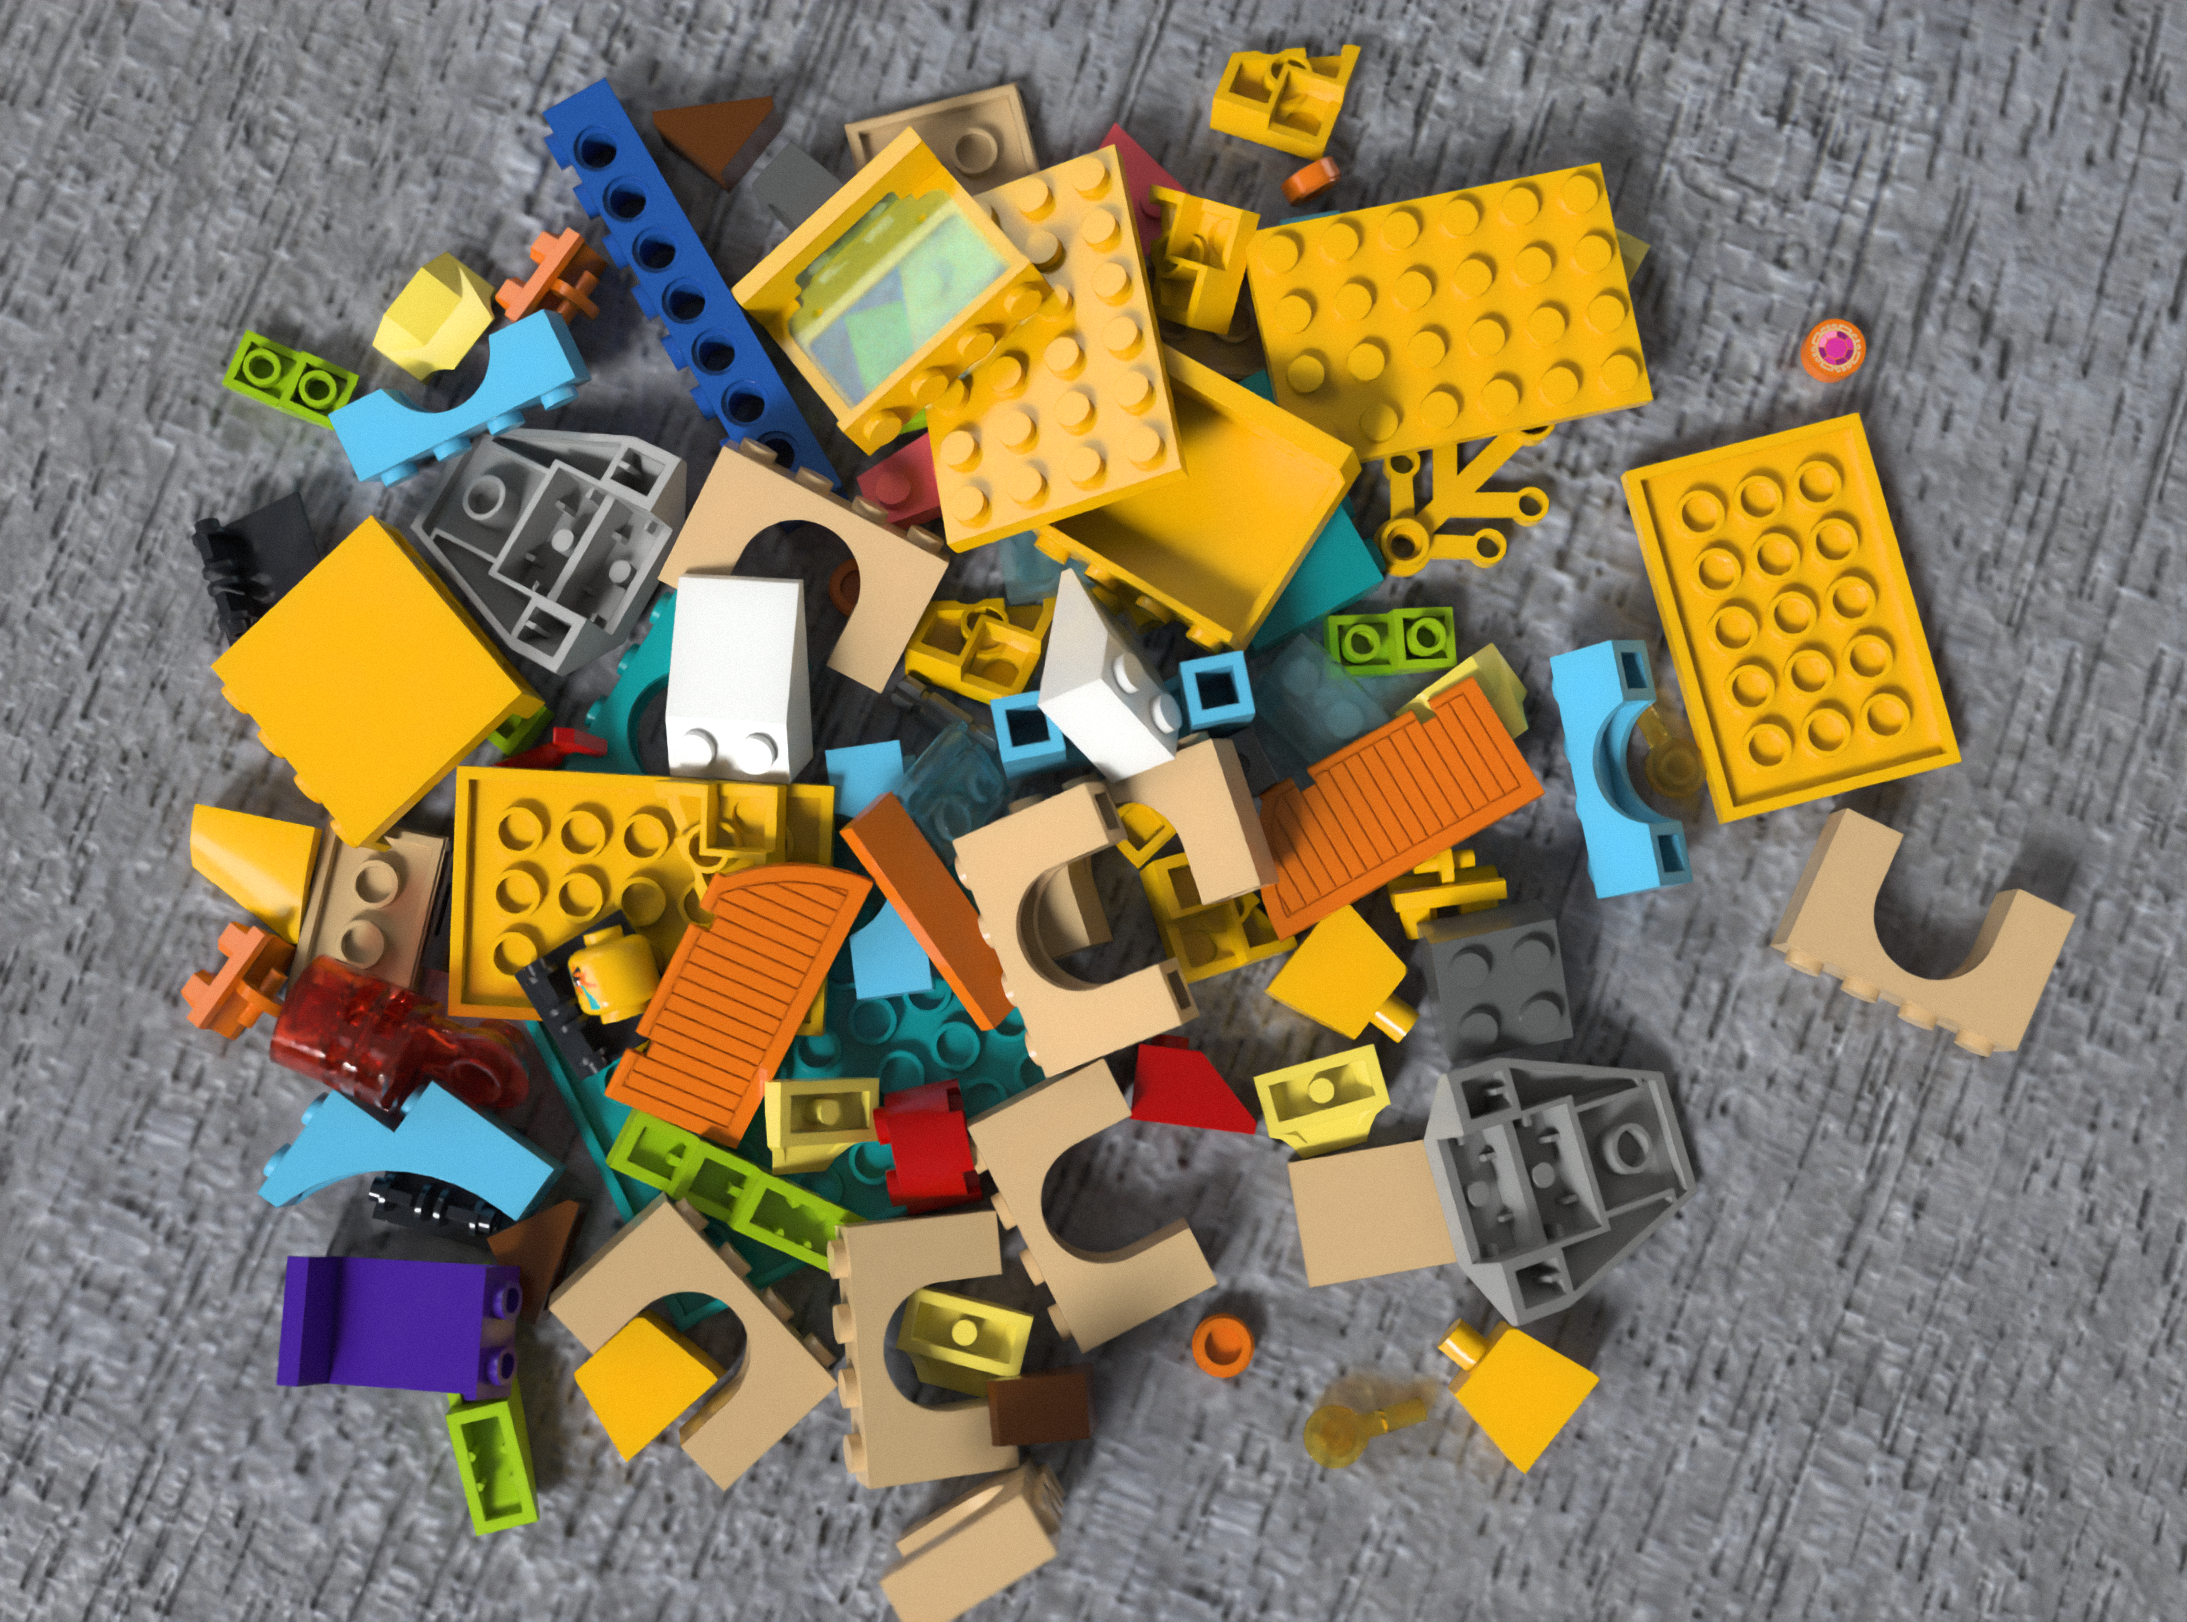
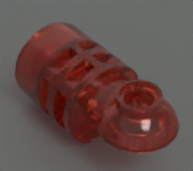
[269,953,531,1113]

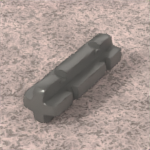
[890,675,999,764]

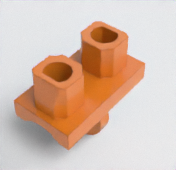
[495,227,608,326]
[181,921,297,1041]

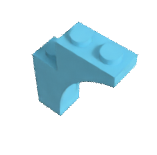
[257,1081,567,1222]

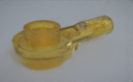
[1636,703,1707,799]
[1303,1396,1428,1469]

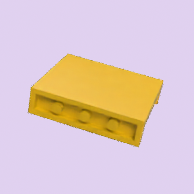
[1031,342,1362,655]
[211,515,546,853]

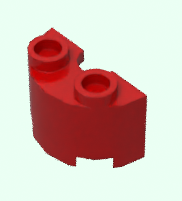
[873,1078,984,1216]

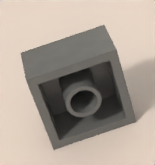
[1416,898,1574,1063]

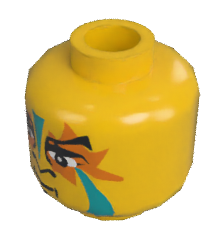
[568,924,661,1024]

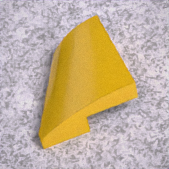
[1209,44,1362,162]
[1148,184,1261,335]
[904,596,1057,705]
[654,780,787,912]
[190,804,323,945]
[1139,852,1298,984]

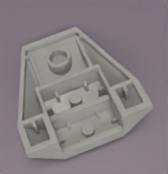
[410,428,687,677]
[1423,1057,1698,1326]

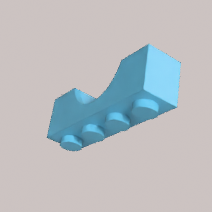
[328,309,592,488]
[1550,640,1694,899]
[825,740,942,1001]

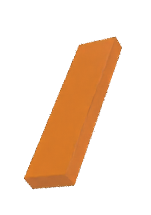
[839,791,1015,1031]

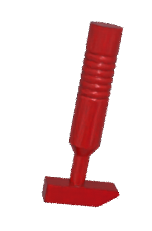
[488,727,608,769]

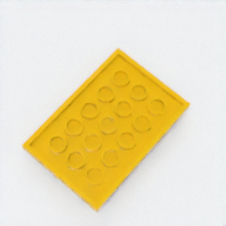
[901,144,1189,554]
[1245,162,1653,463]
[1620,412,1962,825]
[448,765,836,1037]

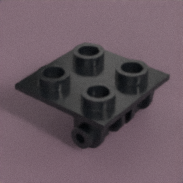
[191,491,322,647]
[514,908,663,1081]
[368,1116,528,1251]

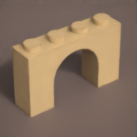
[657,437,950,693]
[990,731,1280,961]
[952,780,1200,1078]
[1770,808,2076,1057]
[967,1056,1218,1354]
[548,1191,838,1491]
[827,1208,1019,1489]
[879,1453,1065,1622]

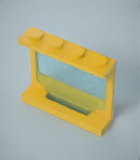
[729,126,1054,456]

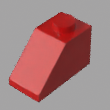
[1129,1034,1257,1135]

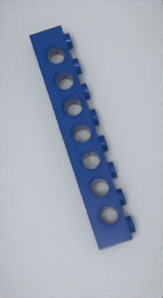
[542,78,849,535]

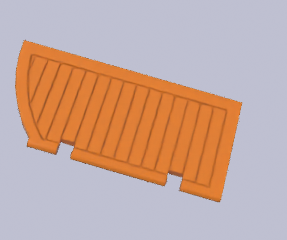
[1258,676,1545,943]
[604,862,874,1149]

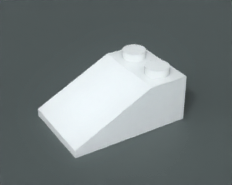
[1038,568,1182,783]
[665,573,813,784]

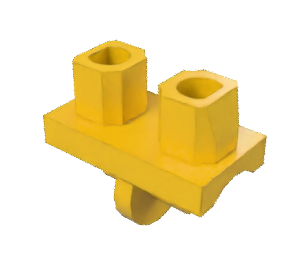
[1386,848,1507,940]

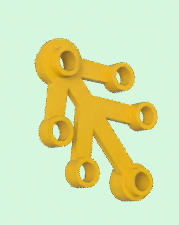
[1373,424,1556,577]

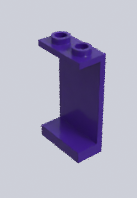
[276,1255,522,1400]

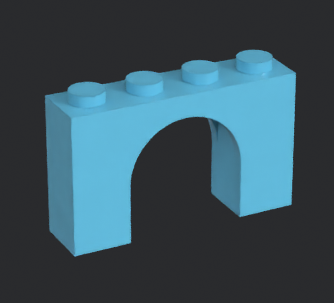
[990,650,1255,781]

